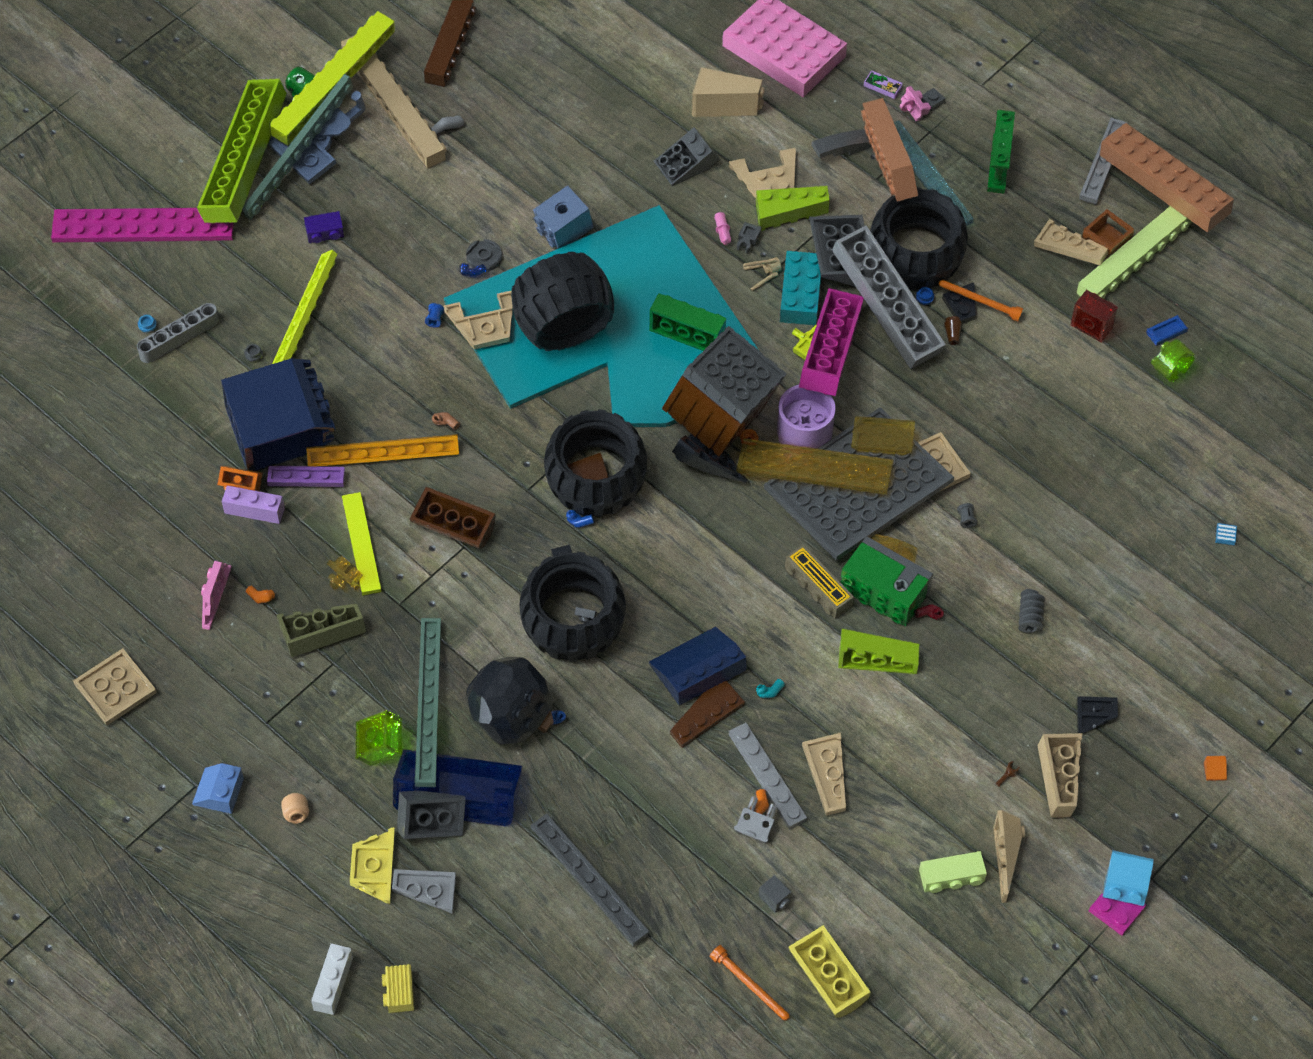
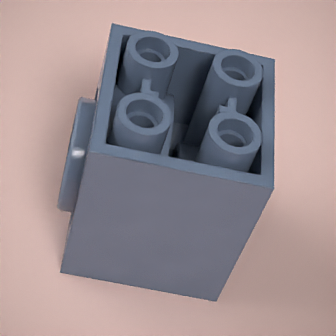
[533,185,594,249]

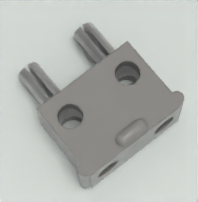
[734,796,777,843]

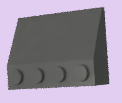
[809,215,865,286]

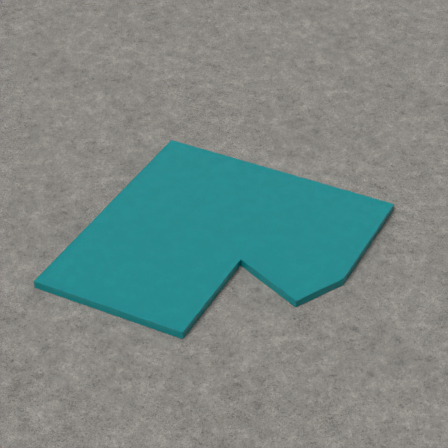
[444,205,758,427]

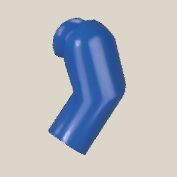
[566,510,594,528]

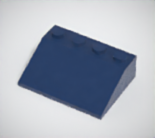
[649,627,747,706]

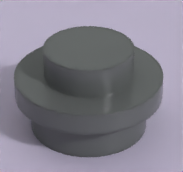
[244,344,263,362]

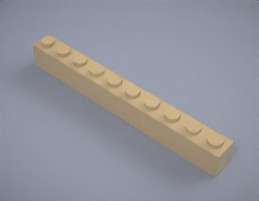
[341,36,447,169]

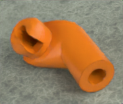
[750,789,769,815]

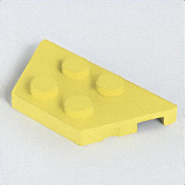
[350,828,395,904]

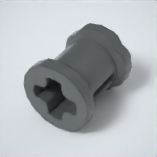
[957,503,977,528]

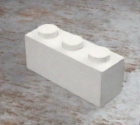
[311,944,353,1015]

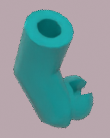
[756,679,785,698]

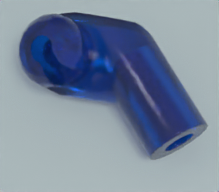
[460,263,487,278]

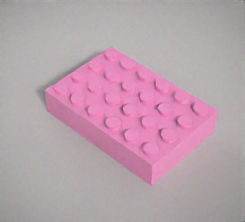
[723,0,847,97]

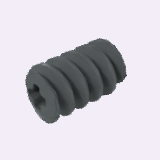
[1018,589,1045,633]

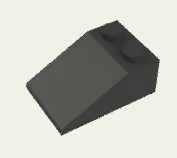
[397,791,465,839]

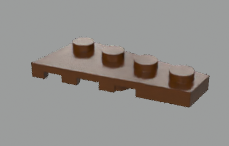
[670,681,745,748]

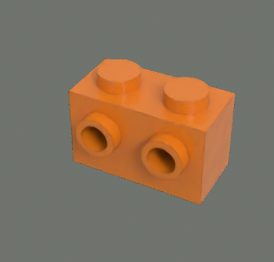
[217,466,263,492]

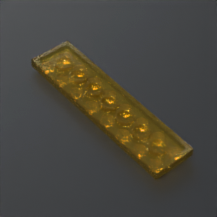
[737,439,893,495]

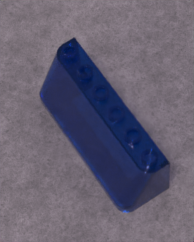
[393,749,522,826]

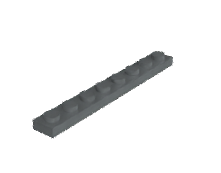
[531,814,649,946]

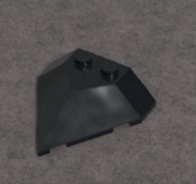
[672,434,748,483]

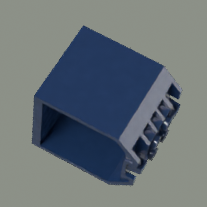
[221,358,335,471]

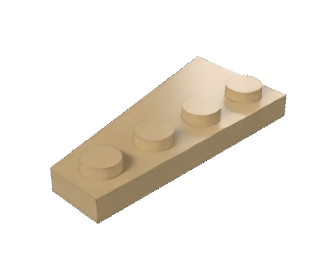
[1034,219,1108,265]
[802,733,846,816]

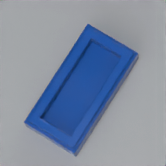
[1146,315,1188,346]

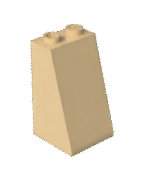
[692,67,765,117]

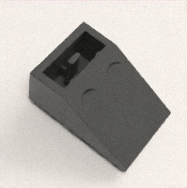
[654,127,720,186]

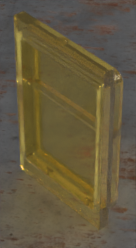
[851,416,915,455]

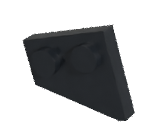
[942,282,976,324]
[1077,696,1118,734]

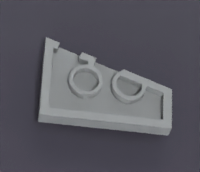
[392,869,456,914]

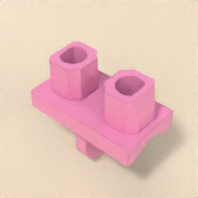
[900,86,931,121]

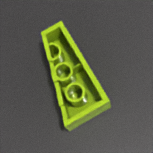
[756,186,830,231]
[838,629,919,674]

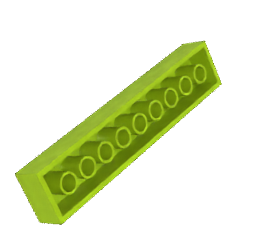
[197,79,287,223]

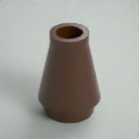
[944,316,962,345]

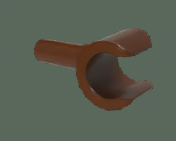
[995,761,1020,787]

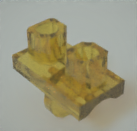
[326,555,363,590]

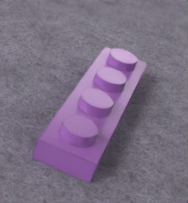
[267,466,345,487]

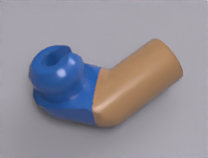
[538,710,566,733]

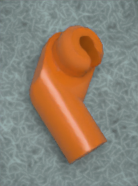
[245,585,275,604]

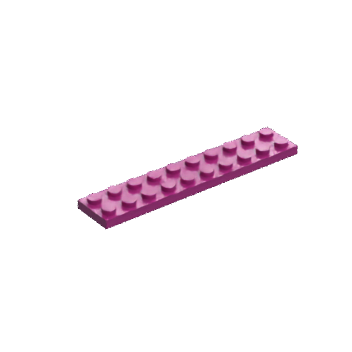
[51,208,234,242]

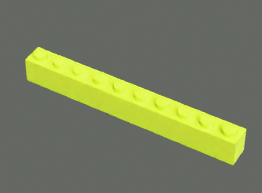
[270,11,395,146]

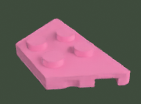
[201,561,232,630]

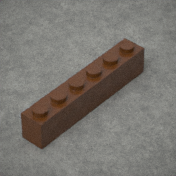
[424,0,477,87]

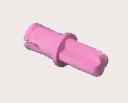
[714,212,731,245]

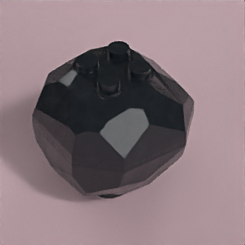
[466,657,553,744]

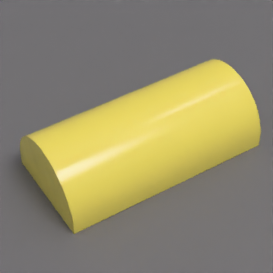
[788,925,871,1018]

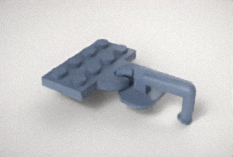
[267,91,366,185]

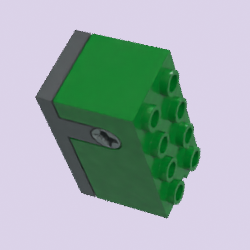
[840,536,933,627]

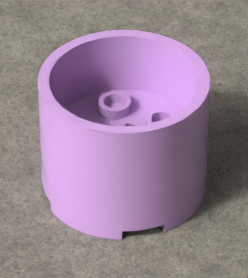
[777,385,835,456]

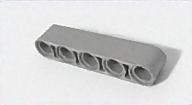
[137,303,219,363]

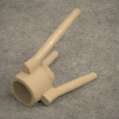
[743,257,782,291]

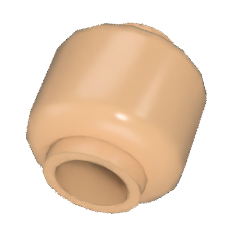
[281,793,309,824]

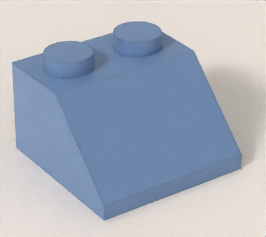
[192,763,244,814]

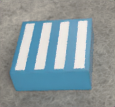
[1215,523,1237,545]

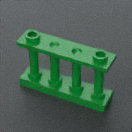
[987,110,1015,194]

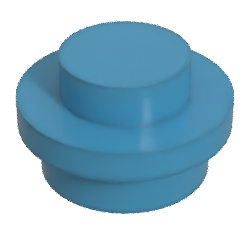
[138,315,157,332]

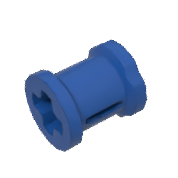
[425,303,444,328]

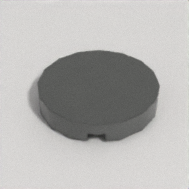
[466,239,502,272]

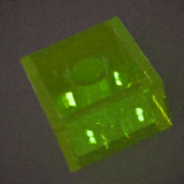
[355,710,402,766]

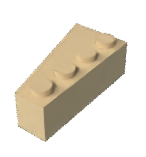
[1037,733,1082,818]

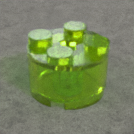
[1151,339,1195,382]

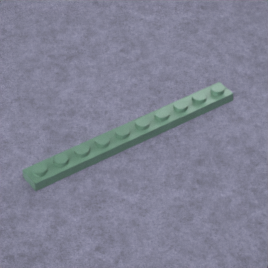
[242,74,353,220]
[415,618,441,787]

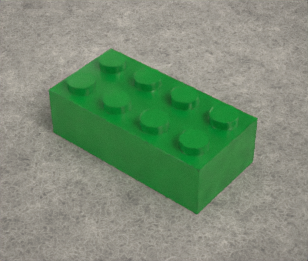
[649,293,726,351]

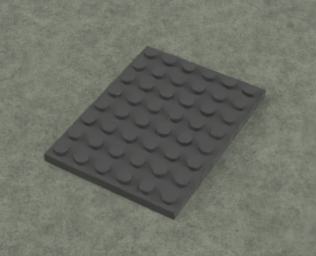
[764,407,954,561]

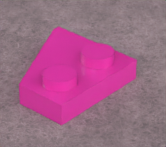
[1089,893,1146,936]

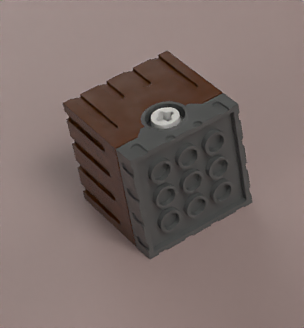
[662,326,787,456]

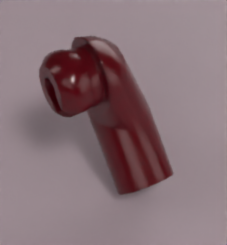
[914,604,944,620]

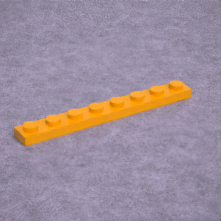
[306,434,459,467]

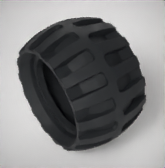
[870,187,968,290]
[511,252,614,351]
[544,409,647,517]
[519,551,626,662]

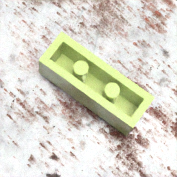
[919,851,987,893]

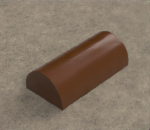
[409,487,496,549]

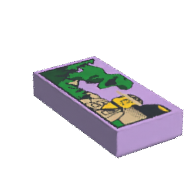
[864,71,903,99]

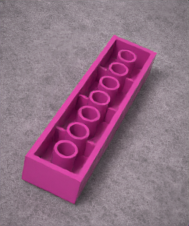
[799,288,864,396]

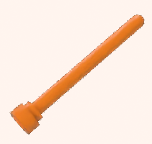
[939,280,1023,322]
[709,945,789,1020]

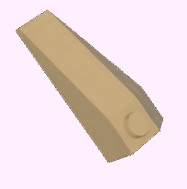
[993,810,1025,903]

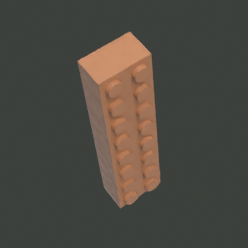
[861,98,918,201]
[1100,123,1234,232]

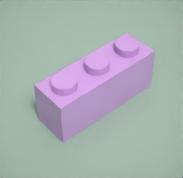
[222,486,285,524]

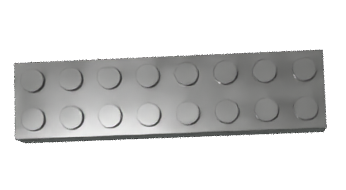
[832,226,946,369]

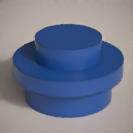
[916,287,934,305]

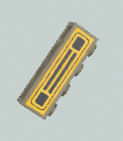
[785,544,854,619]

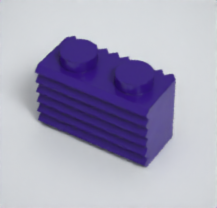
[304,211,344,244]

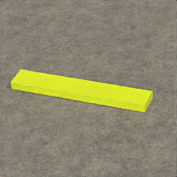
[342,492,381,596]

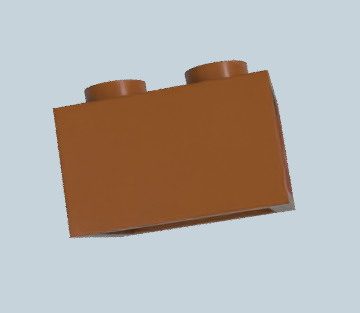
[1082,209,1135,260]

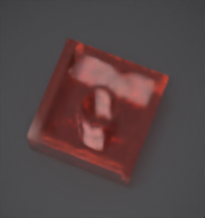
[1070,289,1118,343]

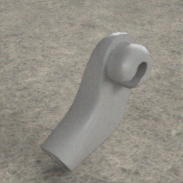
[431,115,464,135]

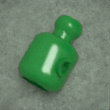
[285,66,315,97]

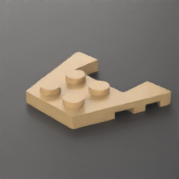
[729,148,796,198]
[444,290,513,350]

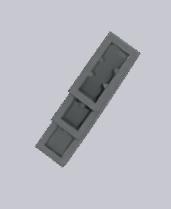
[812,129,871,158]

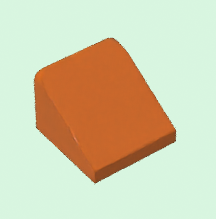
[1204,756,1227,781]

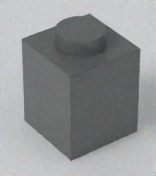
[759,875,791,913]

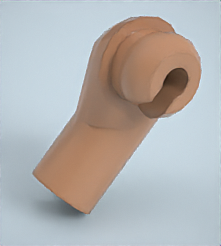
[432,412,460,430]

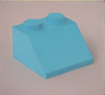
[1103,850,1154,906]

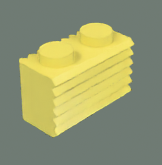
[382,964,414,1013]

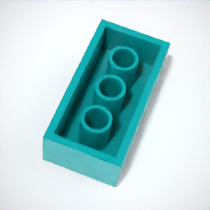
[780,251,821,325]

